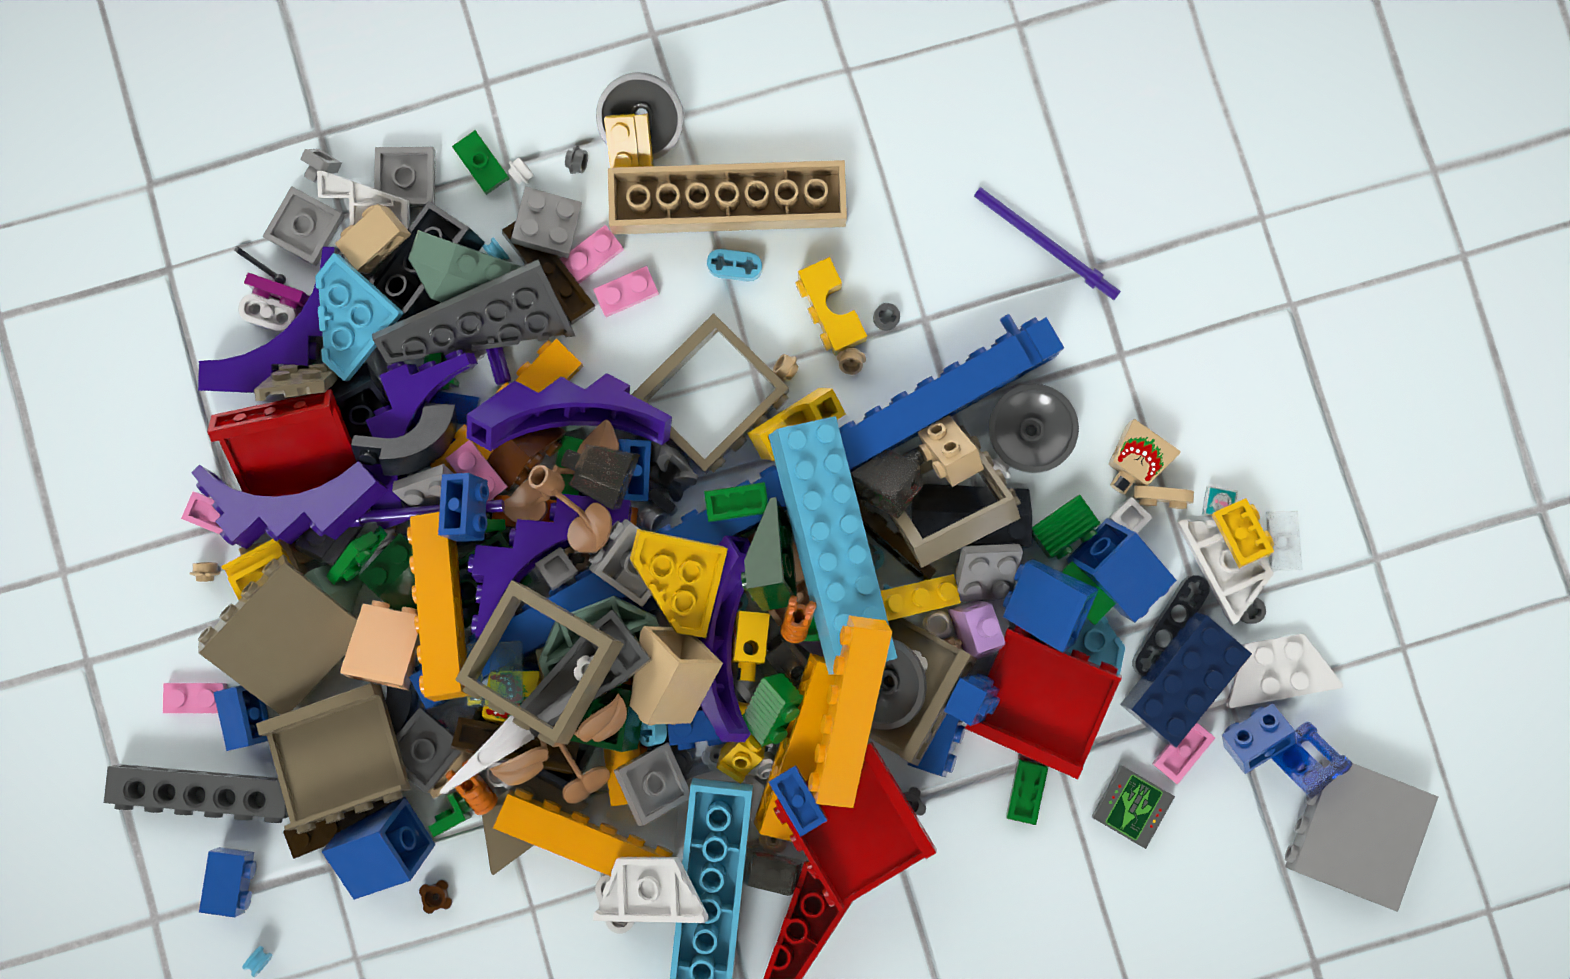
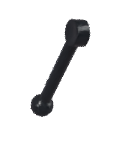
[234,246,286,285]

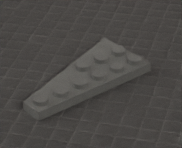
[372,260,575,363]

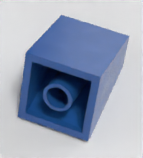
[1066,518,1177,623]
[1003,559,1099,652]
[322,797,436,900]

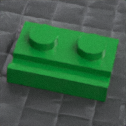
[326,526,388,585]

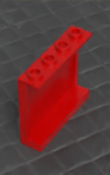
[207,390,357,497]
[965,625,1122,779]
[773,741,937,912]

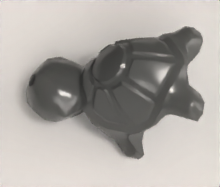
[633,434,699,502]

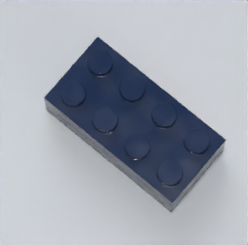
[1120,613,1252,748]

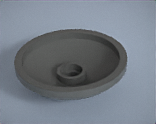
[596,72,684,160]
[989,384,1079,473]
[871,639,927,730]

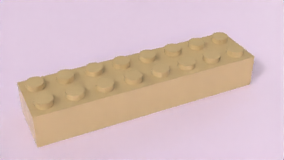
[608,160,847,235]

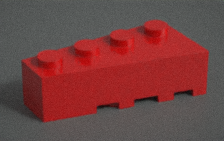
[763,860,853,979]

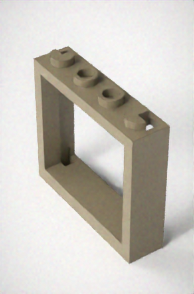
[631,313,789,474]
[867,425,1021,568]
[455,580,624,746]

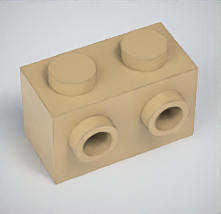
[335,204,411,273]
[918,415,984,487]

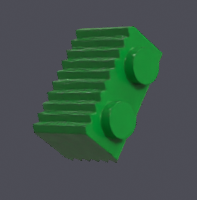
[1032,495,1101,560]
[742,673,804,747]

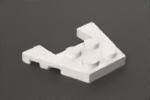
[317,171,410,274]

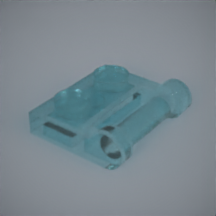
[466,641,524,707]

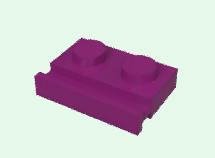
[244,272,310,309]

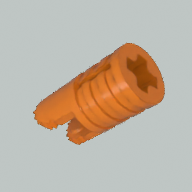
[780,595,816,643]
[445,760,498,815]

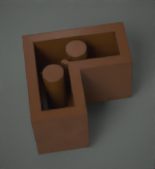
[487,427,566,492]

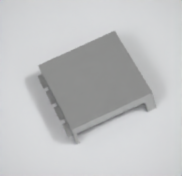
[1285,754,1439,912]

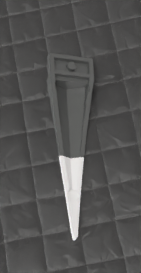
[440,610,652,794]

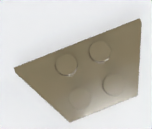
[254,364,339,401]
[482,776,589,875]

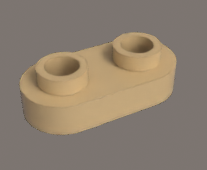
[1133,486,1194,509]

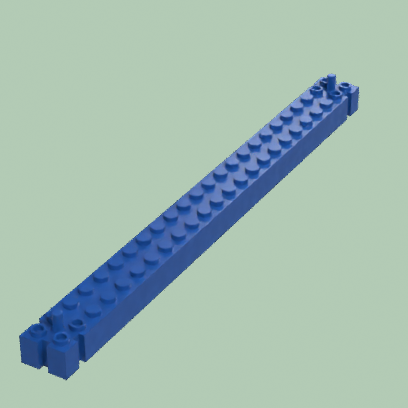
[409,314,1064,709]

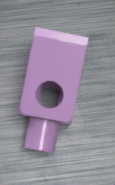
[948,600,1005,660]

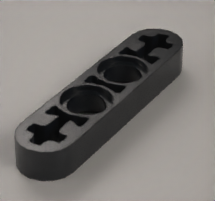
[1132,575,1210,676]

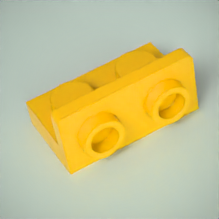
[1212,498,1274,568]

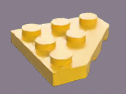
[630,529,728,638]

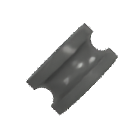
[873,303,901,331]
[1240,598,1266,624]

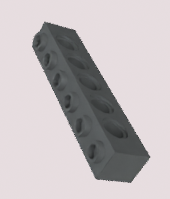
[103,764,289,823]

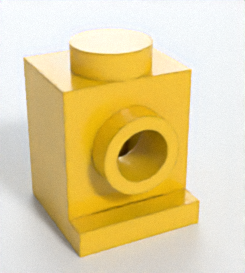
[716,734,766,784]

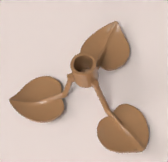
[504,420,619,553]
[490,694,627,804]

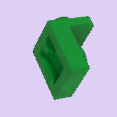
[428,791,472,837]

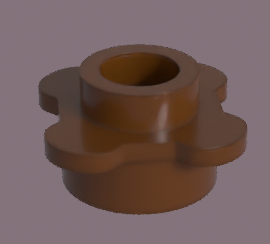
[419,879,453,914]

